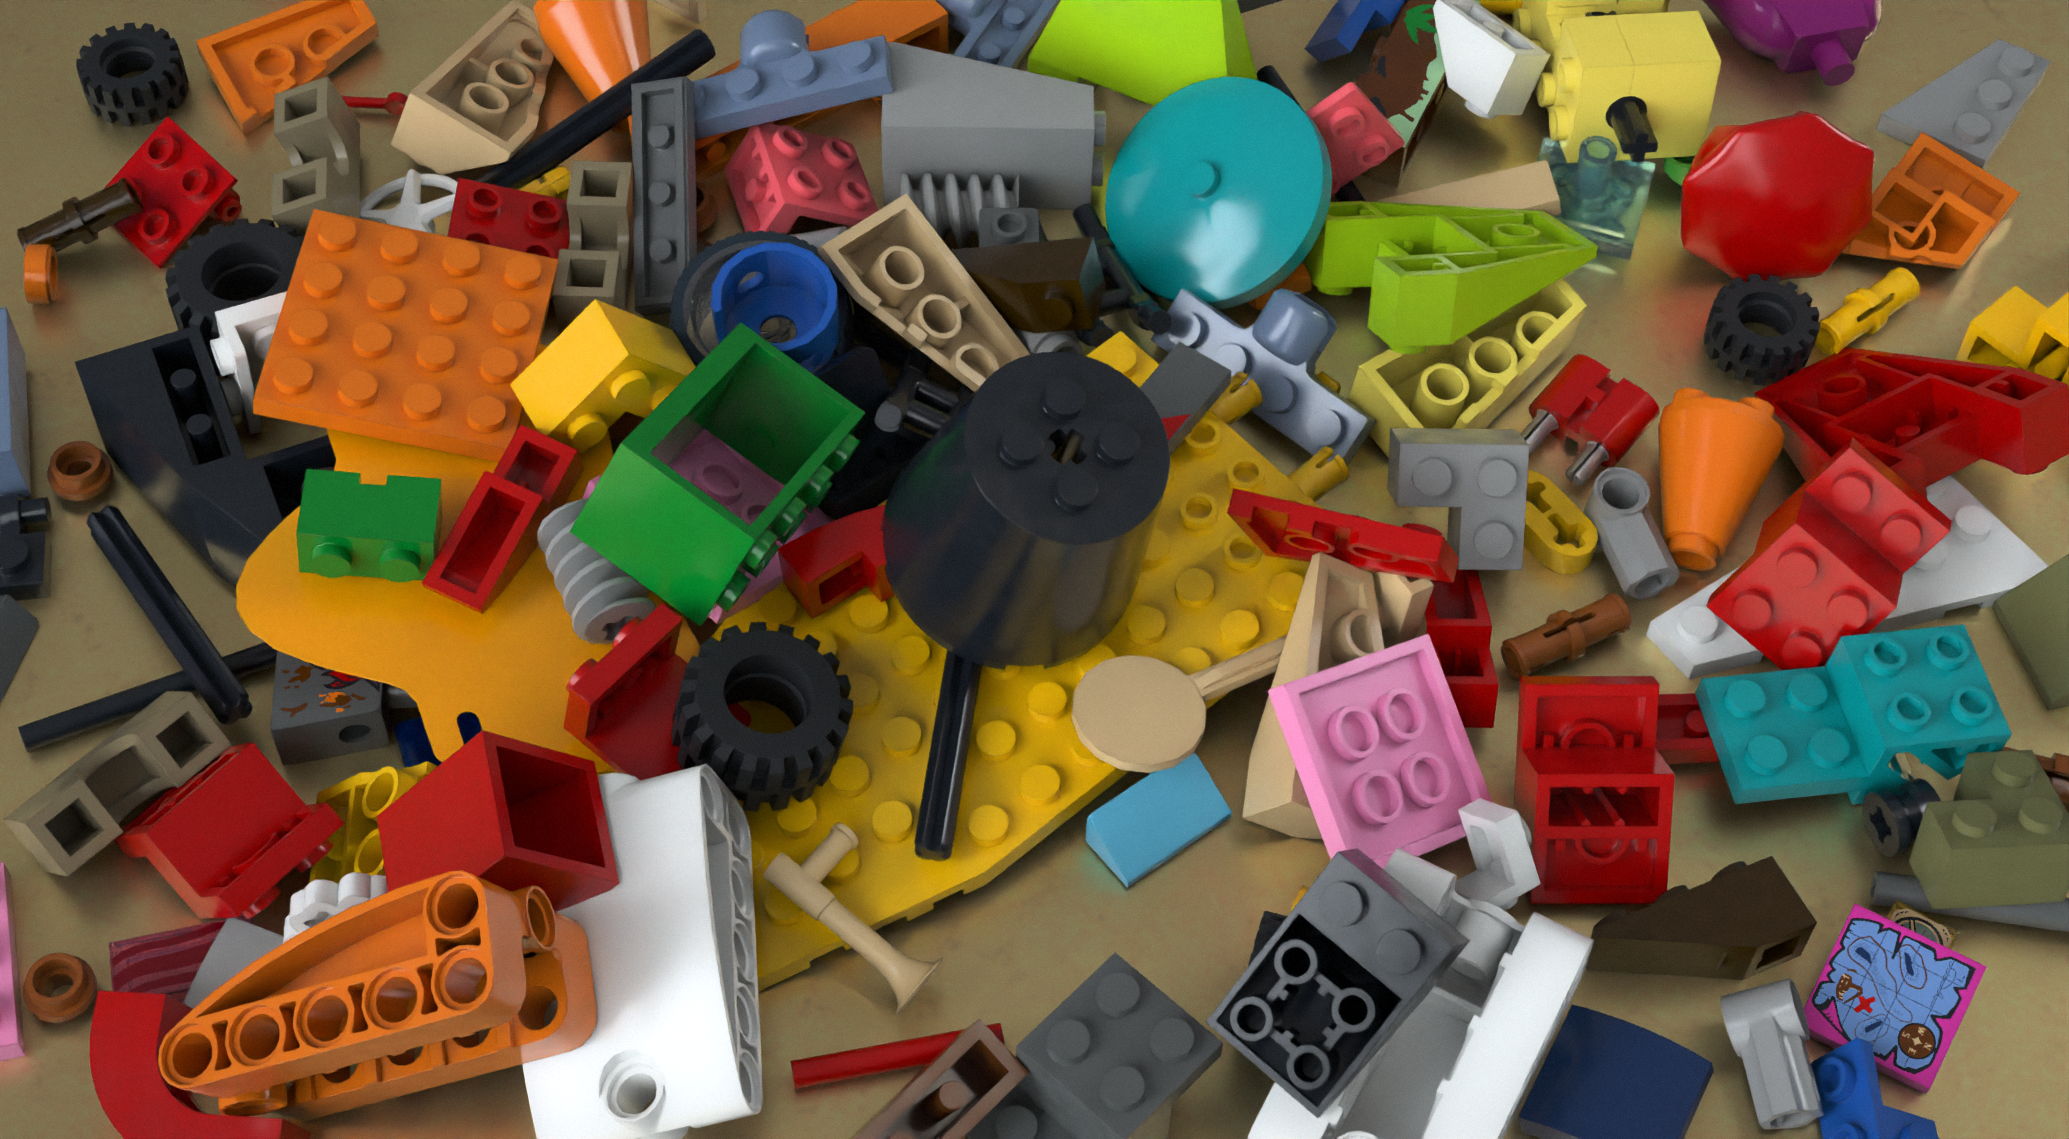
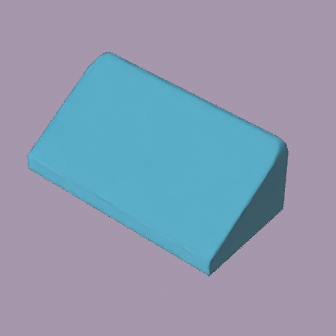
[1085,752,1232,888]

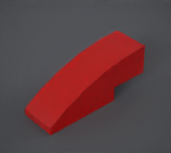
[422,424,584,614]
[777,505,895,619]
[1411,568,1499,728]

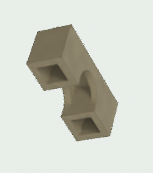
[271,76,360,237]
[552,161,634,335]
[4,691,232,877]

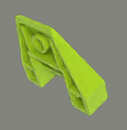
[1028,0,1258,106]
[1303,201,1598,354]

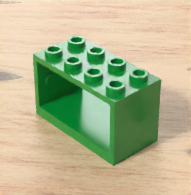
[570,322,865,626]

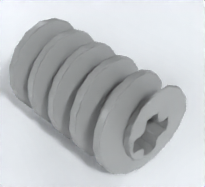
[901,173,1019,248]
[537,499,657,644]

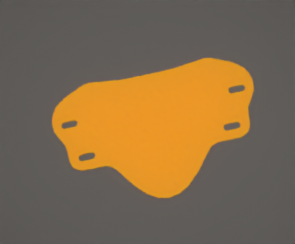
[236,343,700,773]

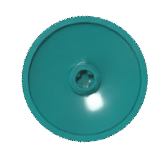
[1105,77,1332,309]

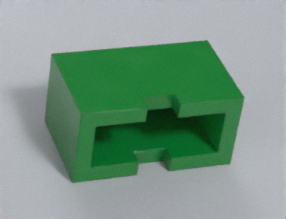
[296,469,442,582]

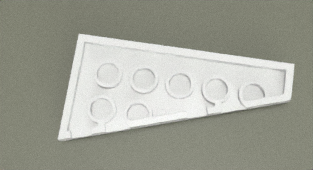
[1646,475,2049,679]

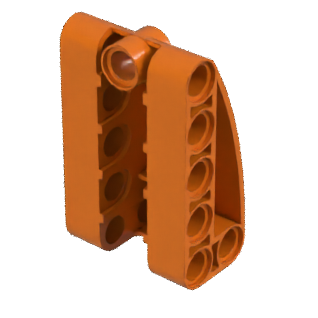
[158,870,597,1120]

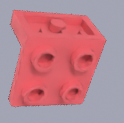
[1306,82,1405,196]
[724,123,878,234]

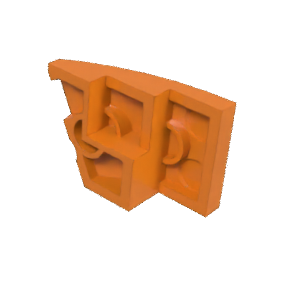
[1841,132,2020,269]

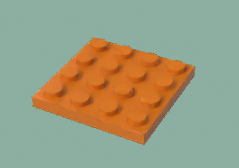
[253,209,559,462]

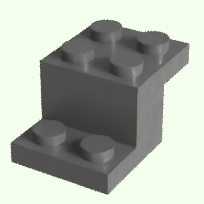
[965,952,1223,1139]

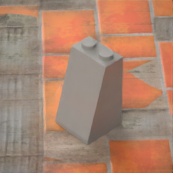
[881,42,1106,210]

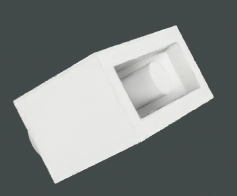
[1433,0,1550,119]

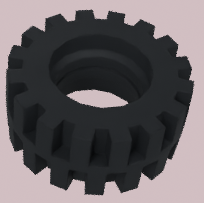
[76,23,189,127]
[1704,274,1820,386]

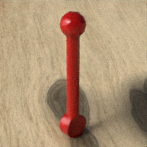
[341,92,408,116]

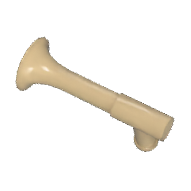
[763,823,944,1016]

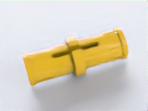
[1815,267,1920,356]

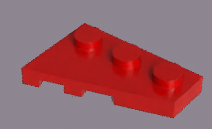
[1227,488,1459,583]

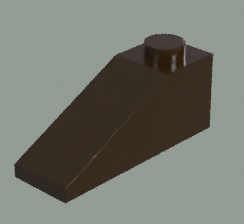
[951,237,1107,333]

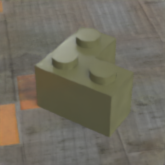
[1909,750,2069,910]

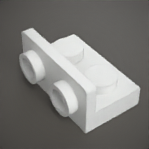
[210,291,287,435]

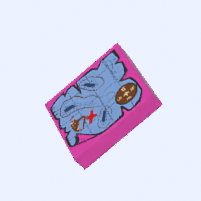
[1804,903,1986,1094]

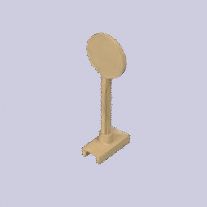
[1071,571,1434,773]

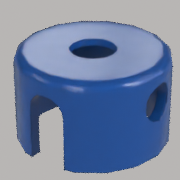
[711,242,839,373]

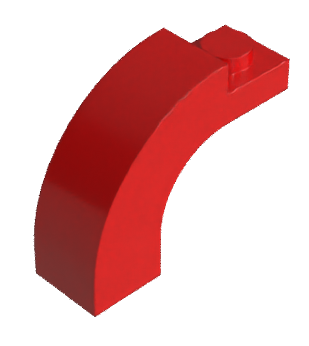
[89,990,311,1139]

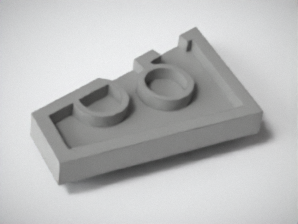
[1876,39,2051,170]

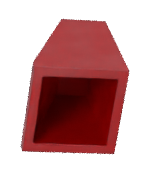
[377,730,619,912]

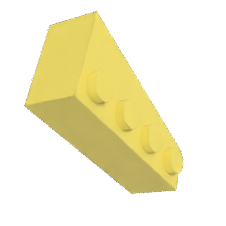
[1347,277,1587,458]

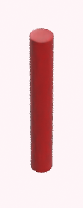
[790,1023,1005,1089]

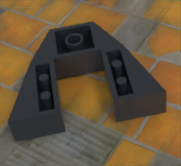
[75,325,336,588]

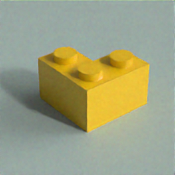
[1955,285,2069,390]
[510,299,696,453]

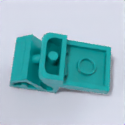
[1695,624,2012,805]

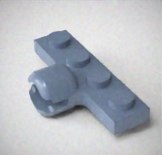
[935,0,1061,69]
[692,9,894,140]
[1150,288,1377,467]

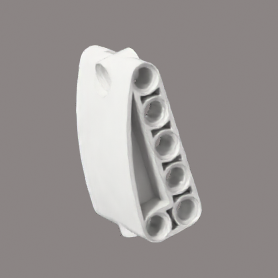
[522,764,763,1139]
[1247,848,1594,1139]

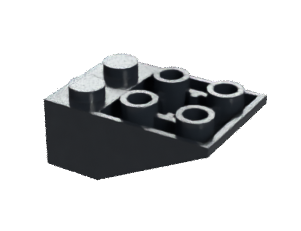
[1206,848,1470,1118]

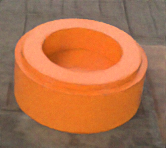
[24,244,58,304]

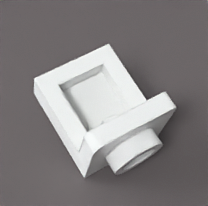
[1454,798,1541,911]

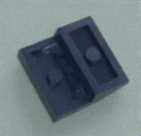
[1518,1004,1714,1139]

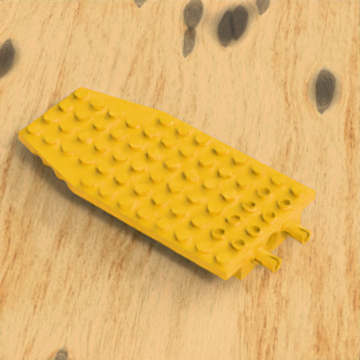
[597,331,1368,992]

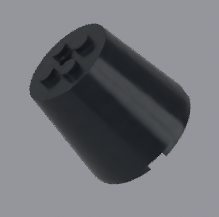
[880,352,1170,670]

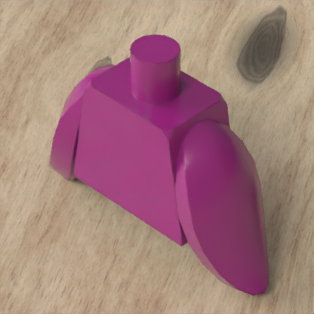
[1702,0,1883,86]

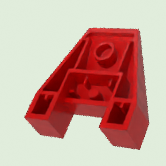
[1754,347,2069,500]

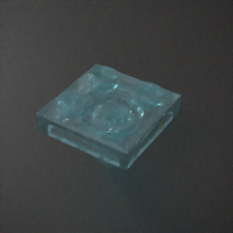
[1536,136,1656,261]

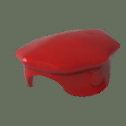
[1680,111,1875,282]

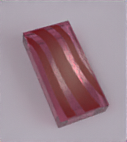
[109,916,255,1003]

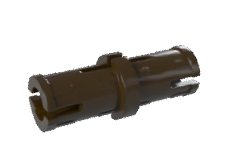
[17,177,143,252]

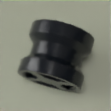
[1862,778,1941,857]

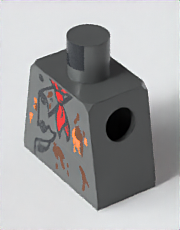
[270,650,418,765]

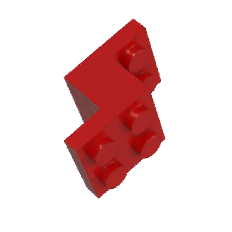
[1706,437,1952,670]
[1514,676,1675,904]
[114,742,344,919]

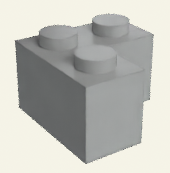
[1387,428,1529,570]

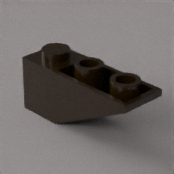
[1585,856,1817,980]

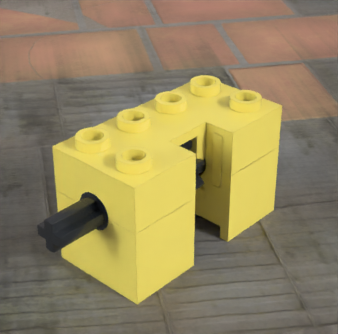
[1512,0,1722,163]

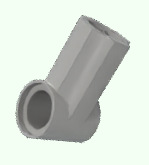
[1583,467,1680,601]
[1720,978,1824,1130]

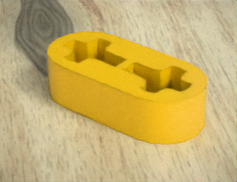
[1524,470,1598,575]

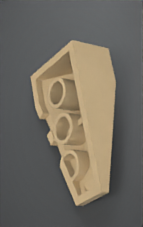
[391,0,554,175]
[817,193,1031,392]
[1242,552,1384,839]

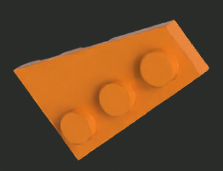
[196,0,379,137]

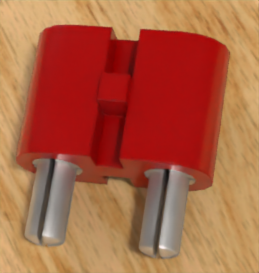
[1520,354,1660,486]

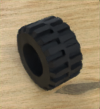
[165,218,305,378]
[671,622,853,812]

